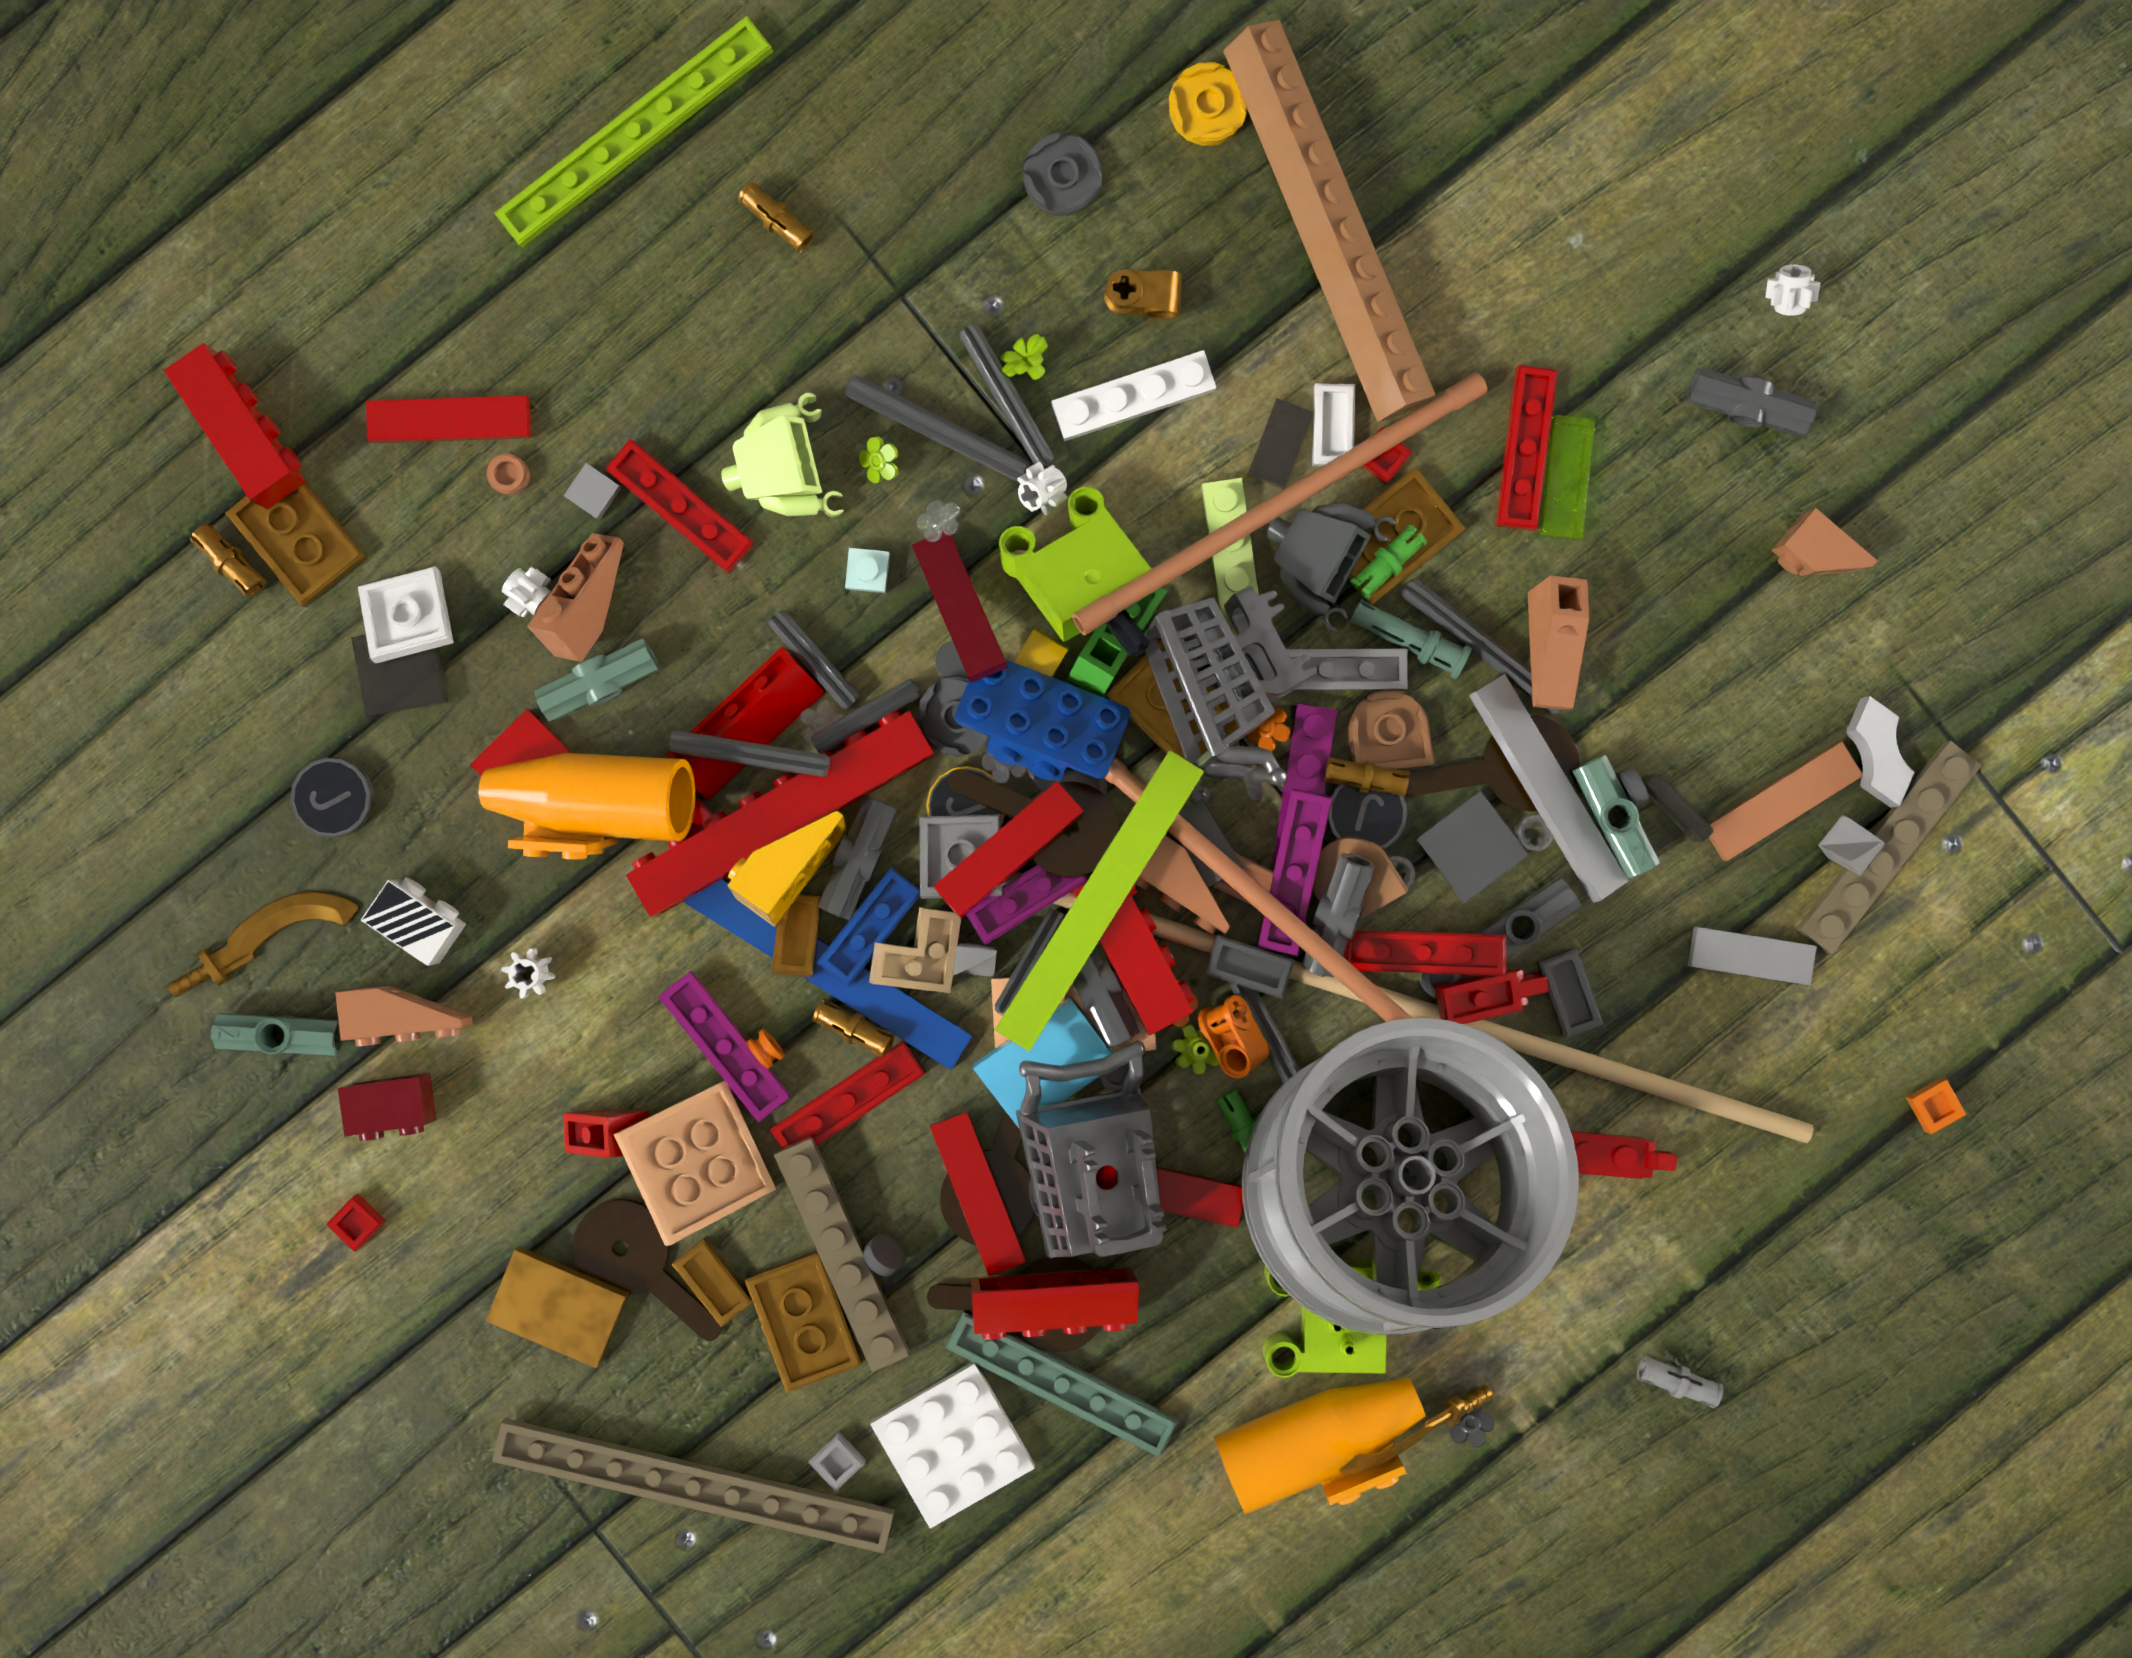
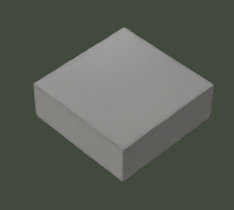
[563,463,622,520]
[808,1431,866,1491]

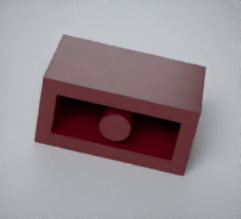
[338,1073,437,1141]

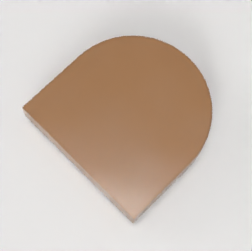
[1348,690,1434,769]
[1312,836,1408,919]

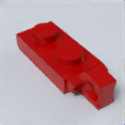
[1435,968,1549,1024]
[1570,1130,1677,1179]

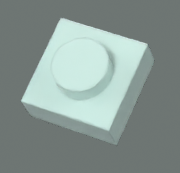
[845,548,890,593]

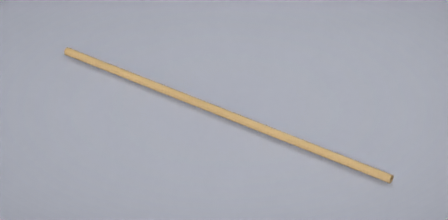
[1002,871,1813,1144]

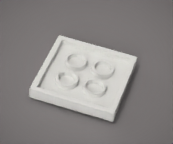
[870,1362,1035,1528]

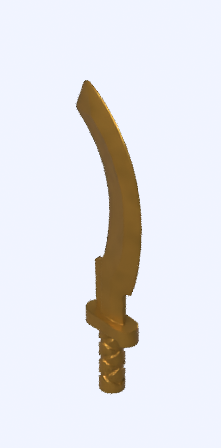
[168,892,359,997]
[1339,1385,1493,1475]

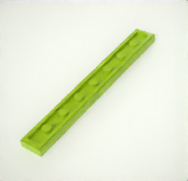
[494,16,773,248]
[994,750,1204,1052]

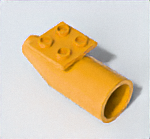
[479,753,695,859]
[1214,1378,1426,1515]

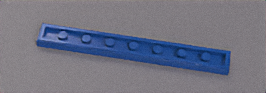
[684,879,973,1070]

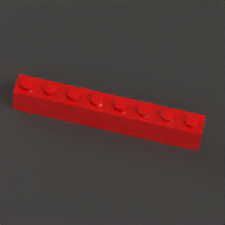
[626,710,935,918]

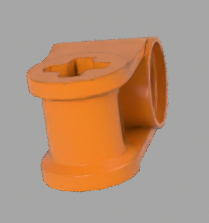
[1198,995,1269,1079]

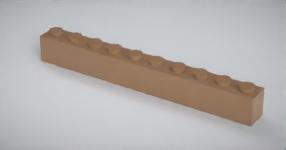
[1223,20,1435,422]

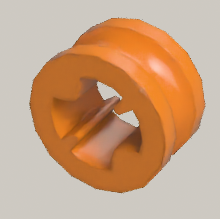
[747,1029,785,1070]

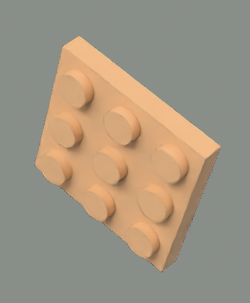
[614,1081,776,1246]

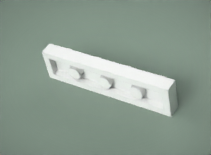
[1051,350,1216,442]

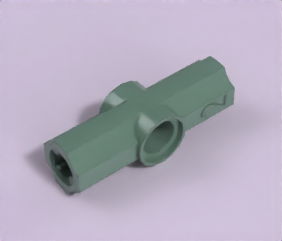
[534,638,660,723]
[1572,755,1660,878]
[211,1013,344,1056]

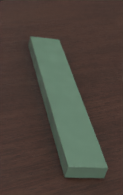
[946,1311,1178,1458]

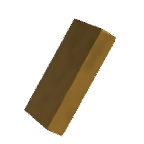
[772,894,821,978]
[672,1237,753,1327]

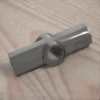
[1686,367,1817,437]
[818,795,897,920]
[1302,853,1375,978]
[1478,877,1582,957]
[1073,946,1140,1048]

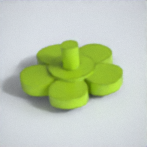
[859,437,898,484]

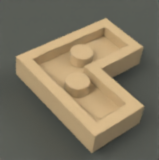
[869,907,961,993]

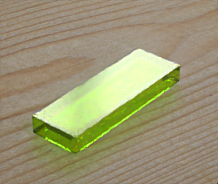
[1540,415,1596,541]

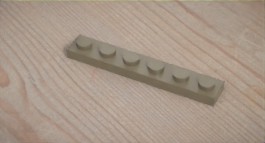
[1796,740,1982,954]
[774,1135,910,1372]

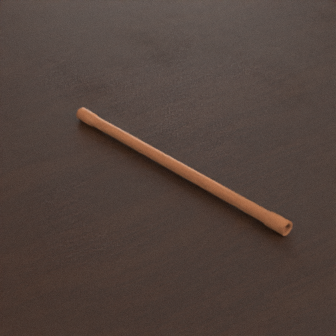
[1072,372,1488,635]
[1104,756,1412,1022]

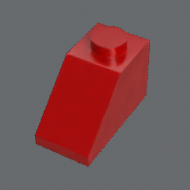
[563,1109,649,1158]

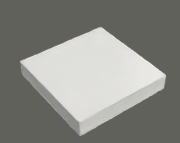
[358,566,454,664]

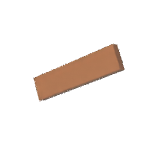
[1702,742,1862,861]

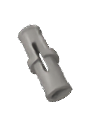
[1637,1355,1723,1409]

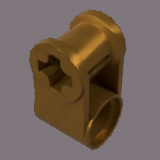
[1104,269,1182,319]

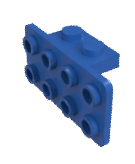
[954,659,1131,781]

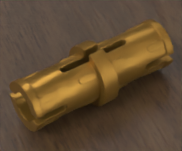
[737,181,815,253]
[190,523,266,598]
[1324,757,1410,797]
[812,998,895,1058]

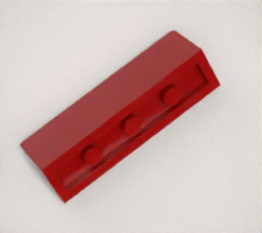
[665,646,824,799]

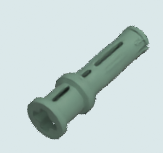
[1349,599,1472,680]

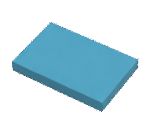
[973,996,1113,1128]

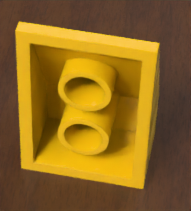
[728,811,847,927]

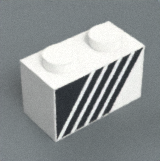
[361,877,466,966]

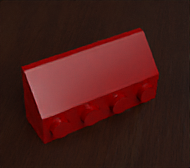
[971,1267,1139,1340]

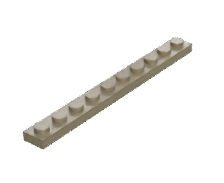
[492,1418,895,1554]

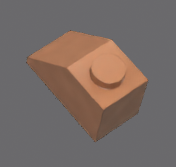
[1771,508,1878,576]

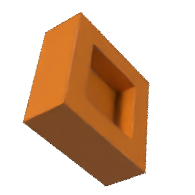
[1906,1078,1967,1134]

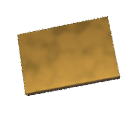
[1348,467,1466,605]
[225,482,367,607]
[1106,638,1239,760]
[486,1246,629,1368]
[745,1251,863,1393]

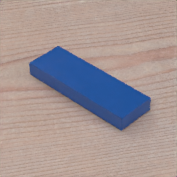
[817,867,920,988]

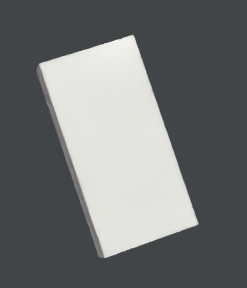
[1312,383,1356,466]

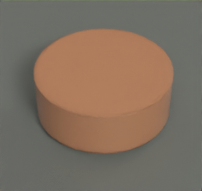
[487,453,530,496]

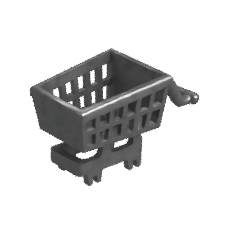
[1144,586,1317,800]
[1016,1040,1167,1258]

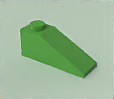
[1067,587,1167,697]

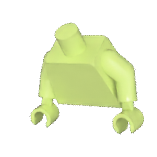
[721,393,844,517]

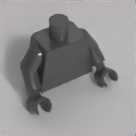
[1267,502,1396,631]

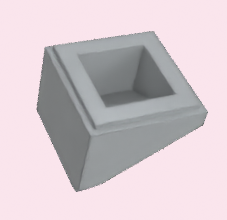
[1818,815,1885,876]
[953,942,997,977]

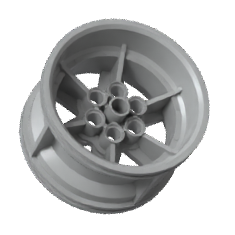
[1242,1018,1579,1335]

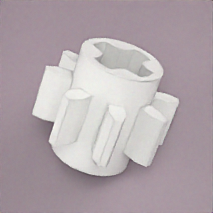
[1765,264,1820,315]
[1017,462,1068,515]
[502,567,551,618]
[501,948,556,998]

